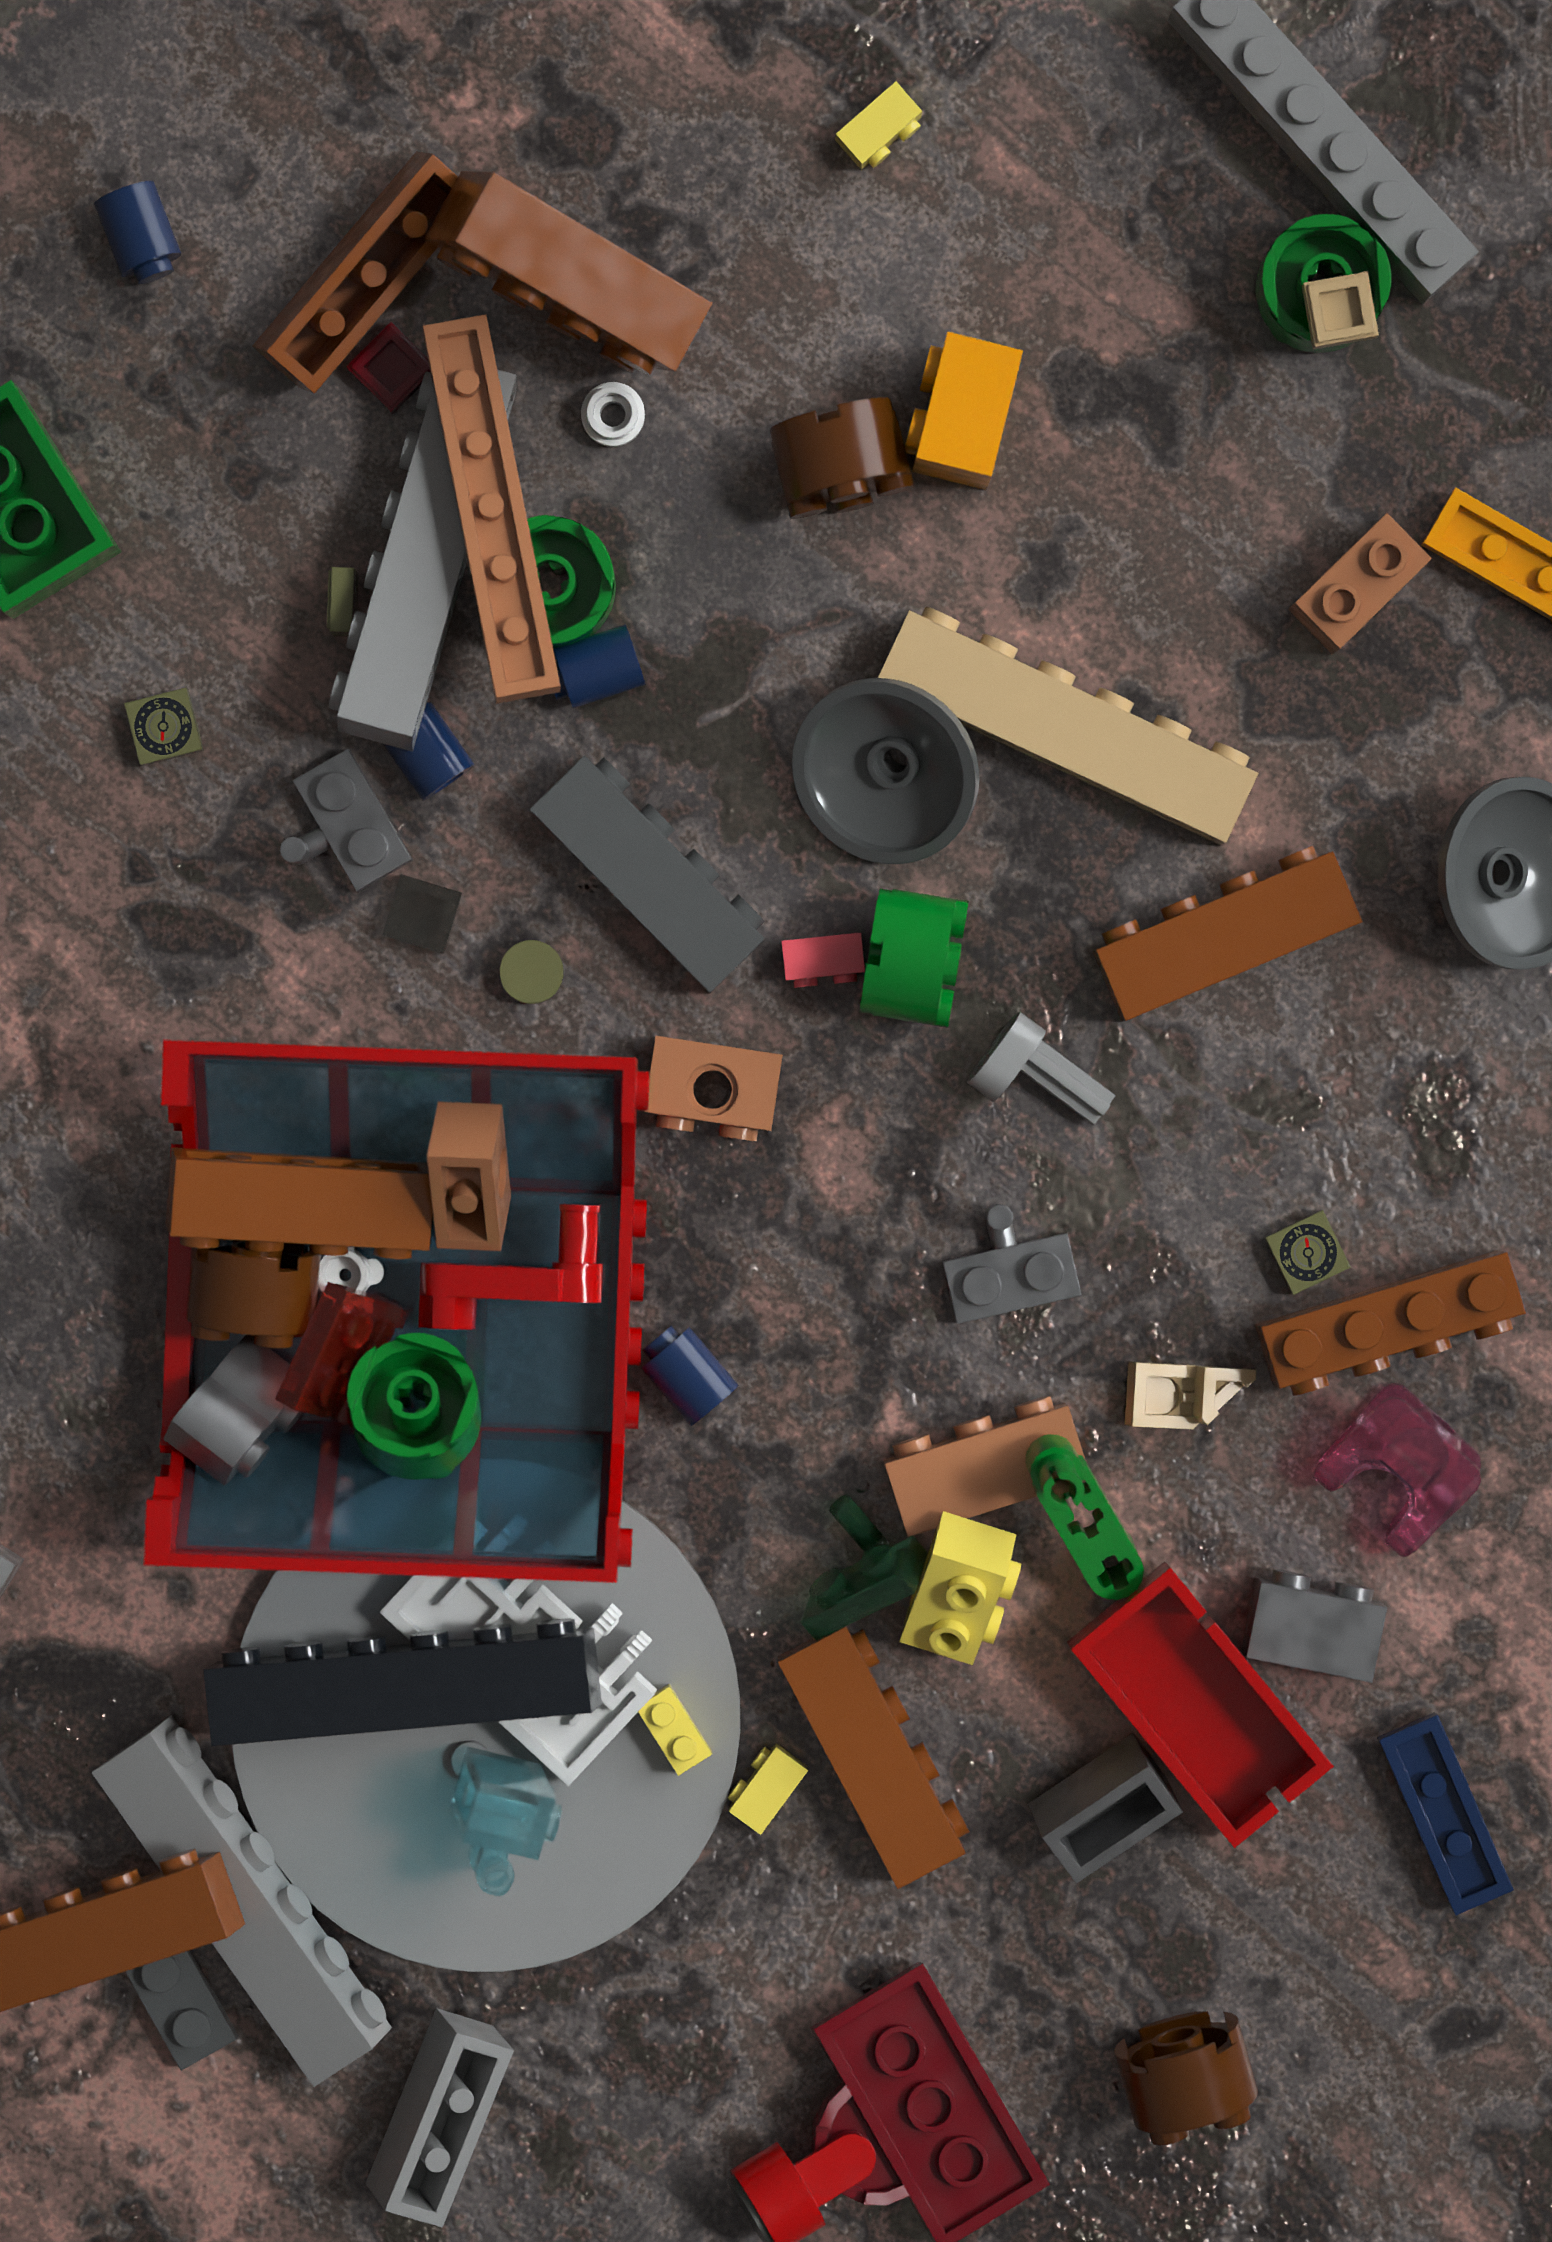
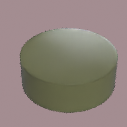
[500,940,564,1004]

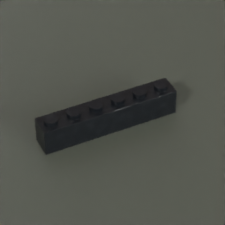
[203,1619,602,1746]

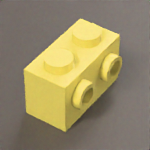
[899,1511,1021,1665]

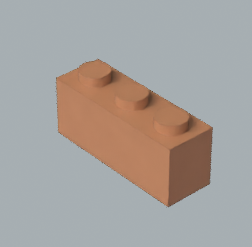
[883,1396,1086,1537]

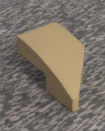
[1125,1361,1256,1429]

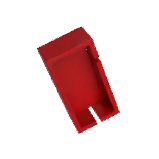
[1067,1561,1334,1848]

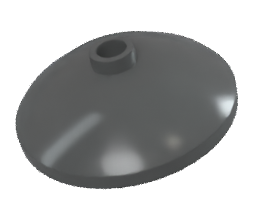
[792,678,979,864]
[1438,777,1552,970]

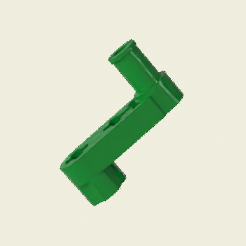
[1025,1434,1144,1600]

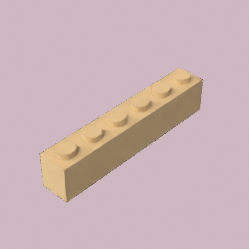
[878,607,1259,845]

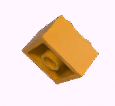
[905,332,1023,490]

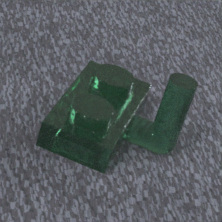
[801,1495,928,1640]

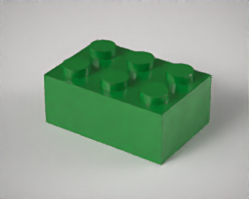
[0,380,121,619]

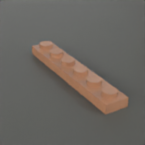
[423,314,560,704]

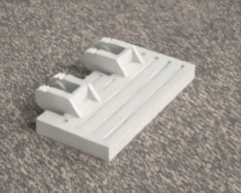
[380,1517,657,1786]

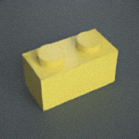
[835,81,922,170]
[638,1684,712,1776]
[728,1743,808,1835]

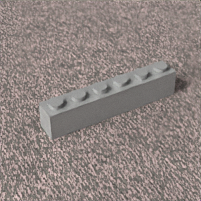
[1168,0,1479,305]
[329,369,517,752]
[92,1715,392,2087]

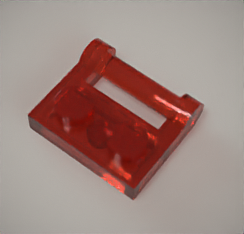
[275,1281,411,1427]

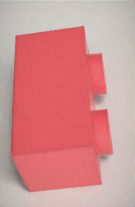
[781,933,865,988]

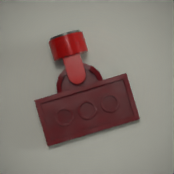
[727,1962,1050,2242]

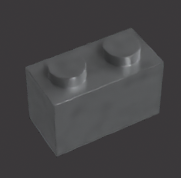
[1241,1569,1387,1683]
[1028,1733,1183,1884]

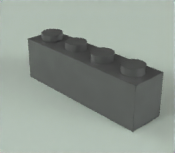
[530,755,765,994]

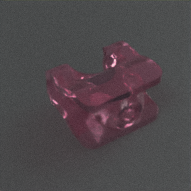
[1312,1383,1481,1557]

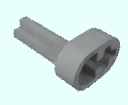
[967,1011,1116,1125]

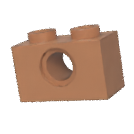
[1288,513,1432,655]
[644,1036,783,1142]
[427,1102,511,1251]

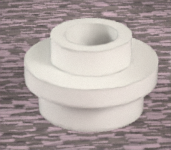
[581,382,645,447]

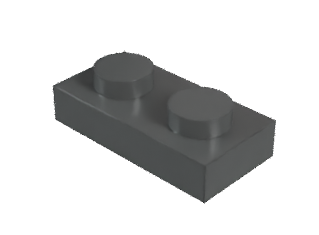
[125,1950,239,2071]

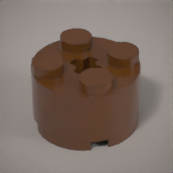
[770,397,915,519]
[186,1240,321,1348]
[1114,2011,1258,2145]

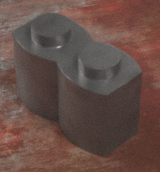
[164,1335,309,1486]

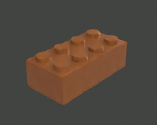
[425,171,713,375]

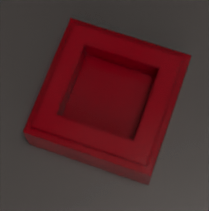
[346,322,430,415]

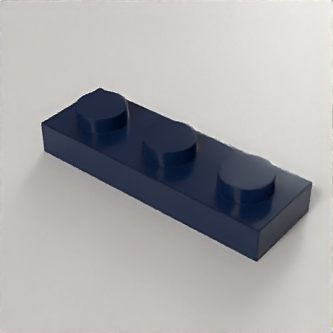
[1377,1712,1514,1916]

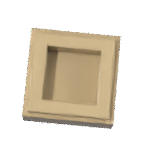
[1302,271,1379,350]

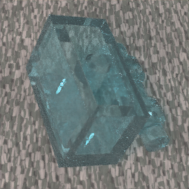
[450,1746,561,1896]

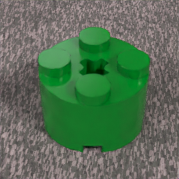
[1256,214,1391,353]
[527,515,616,648]
[860,888,969,1028]
[347,1333,481,1480]

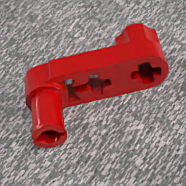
[418,1204,603,1330]

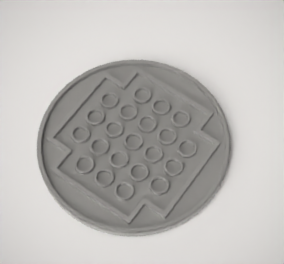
[232,1461,740,1972]

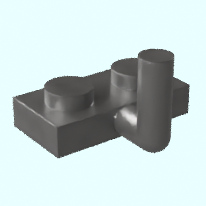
[280,749,413,892]
[942,1203,1082,1324]

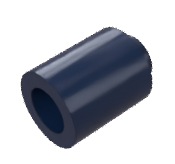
[94,181,181,284]
[553,624,646,709]
[382,701,475,801]
[641,1325,739,1427]

